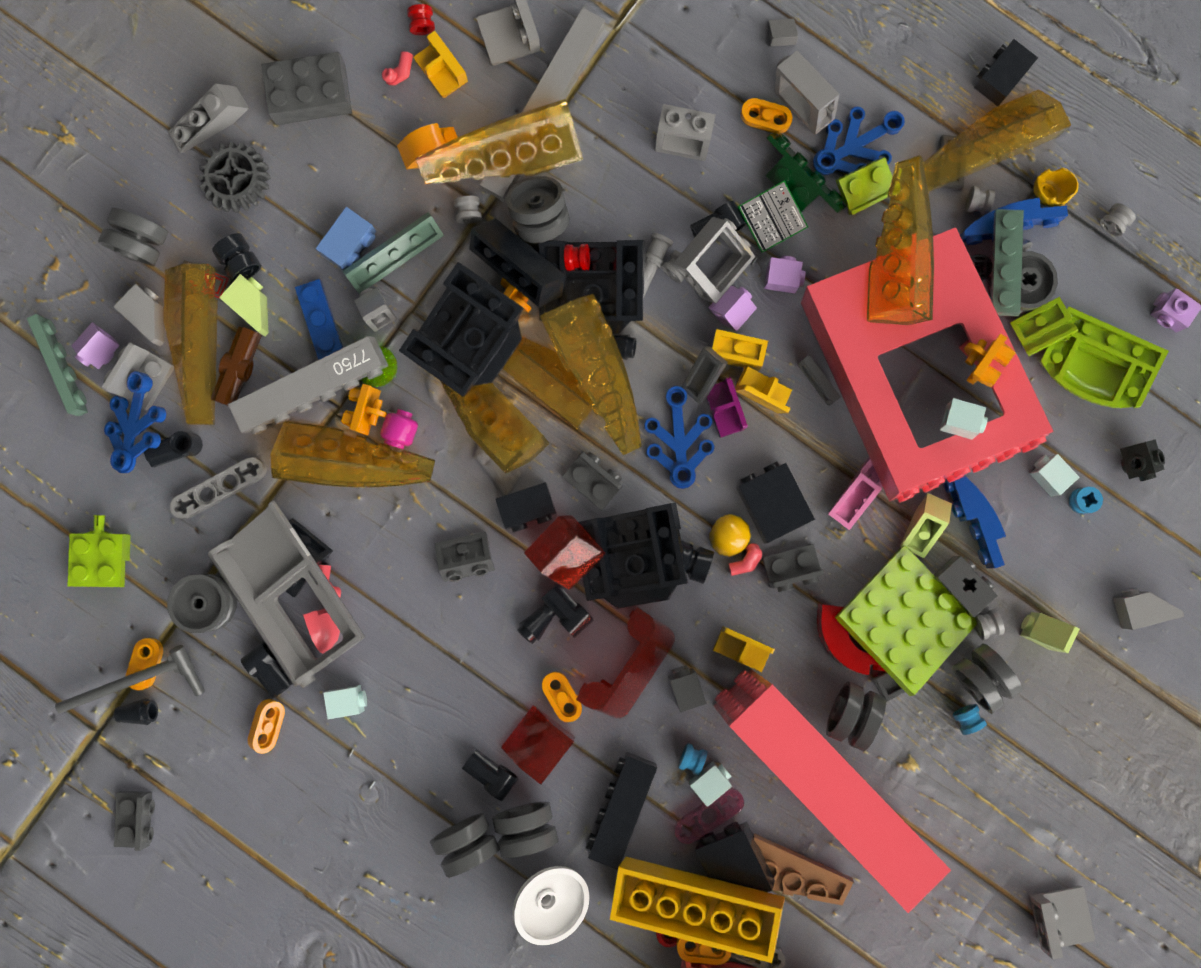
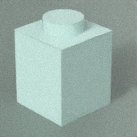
[940,398,988,440]
[1029,454,1080,497]
[323,685,367,719]
[688,761,732,807]

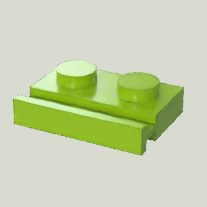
[835,157,898,215]
[1010,296,1078,357]

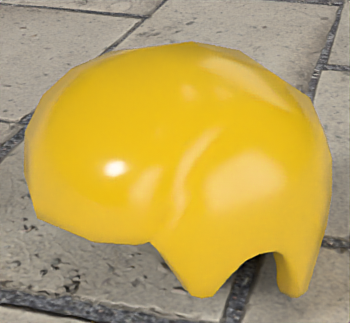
[1033,167,1079,207]
[709,514,751,557]

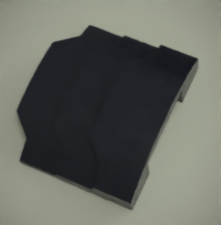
[539,240,645,334]
[399,262,524,397]
[572,503,688,609]

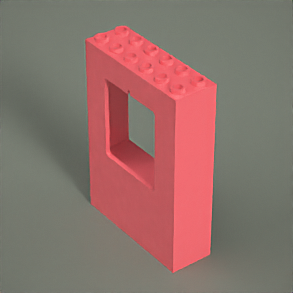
[801,227,1053,503]
[714,669,951,913]

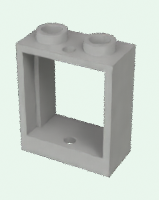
[775,51,839,135]
[655,104,716,161]
[672,217,756,304]

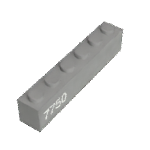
[228,336,389,435]

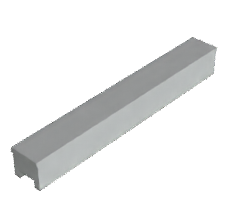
[480,7,605,204]

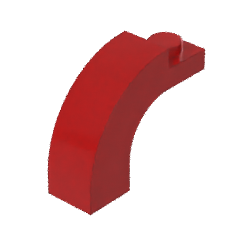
[817,604,885,675]

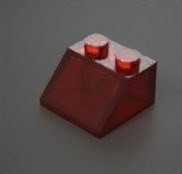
[524,515,606,590]
[501,705,575,785]

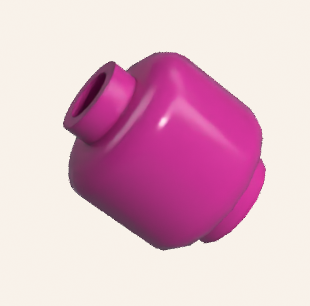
[380,409,418,450]

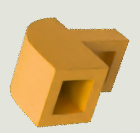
[397,123,463,169]

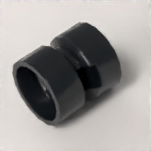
[212,233,262,282]
[681,541,714,584]

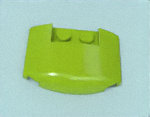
[1040,306,1169,409]

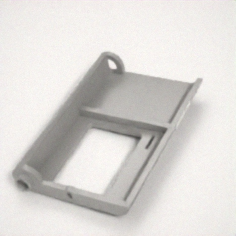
[207,501,365,688]

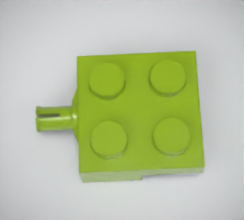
[67,515,131,587]

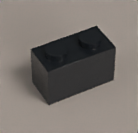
[974,39,1038,106]
[495,482,556,533]

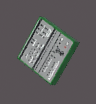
[737,180,808,253]

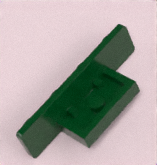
[765,133,846,213]

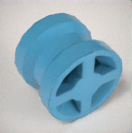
[1069,487,1103,514]
[953,704,987,735]
[678,743,708,776]

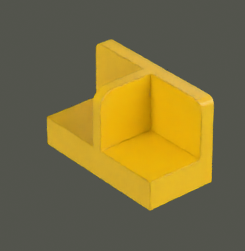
[414,31,468,98]
[712,329,768,371]
[735,366,792,414]
[713,626,775,672]

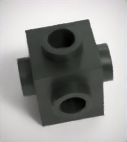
[1120,439,1165,482]

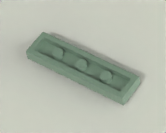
[991,209,1024,316]
[343,212,444,294]
[27,314,88,416]

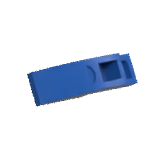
[960,198,1068,245]
[943,475,1006,568]

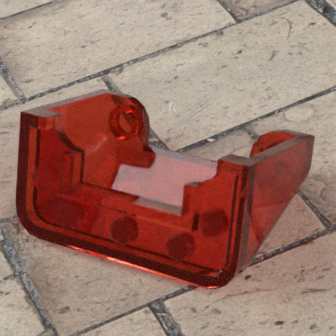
[576,605,675,718]

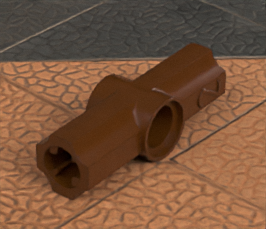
[211,326,262,406]

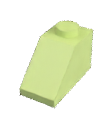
[219,274,269,336]
[900,493,952,558]
[1020,612,1080,653]

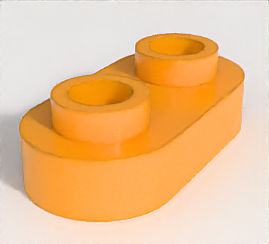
[741,98,793,134]
[125,638,163,691]
[542,671,582,722]
[248,699,285,754]
[676,938,732,965]

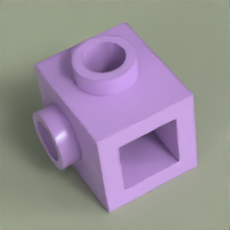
[764,256,806,294]
[708,285,757,332]
[1150,288,1201,332]
[71,322,120,369]

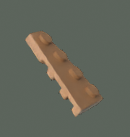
[753,834,854,905]

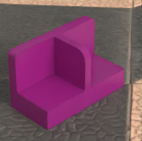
[706,377,748,438]

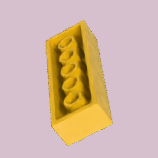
[610,856,785,963]

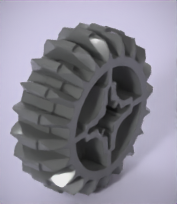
[198,141,271,213]

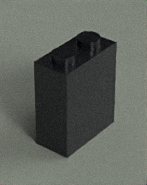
[736,462,815,544]
[695,822,775,892]

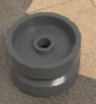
[506,176,570,243]
[98,207,168,266]
[988,251,1058,315]
[167,574,237,633]
[953,643,1023,714]
[826,681,886,751]
[492,801,558,858]
[430,813,499,878]

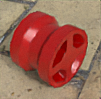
[407,4,435,35]
[564,244,590,271]

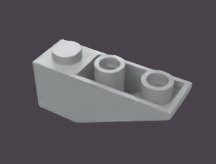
[168,83,249,153]

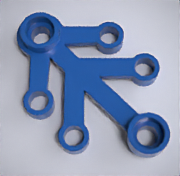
[813,107,905,175]
[104,371,166,474]
[644,386,714,489]

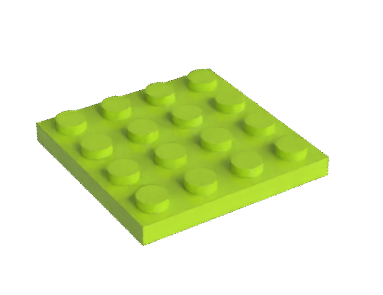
[835,545,977,696]

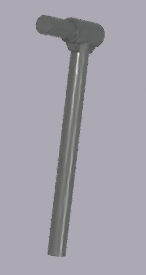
[55,645,205,714]

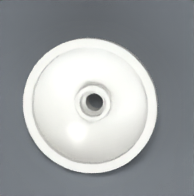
[512,866,589,945]

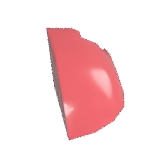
[303,608,340,654]

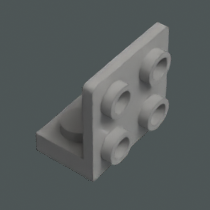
[477,0,541,66]
[102,342,175,411]
[1030,886,1095,960]

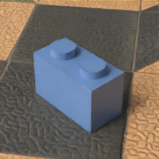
[316,207,377,270]

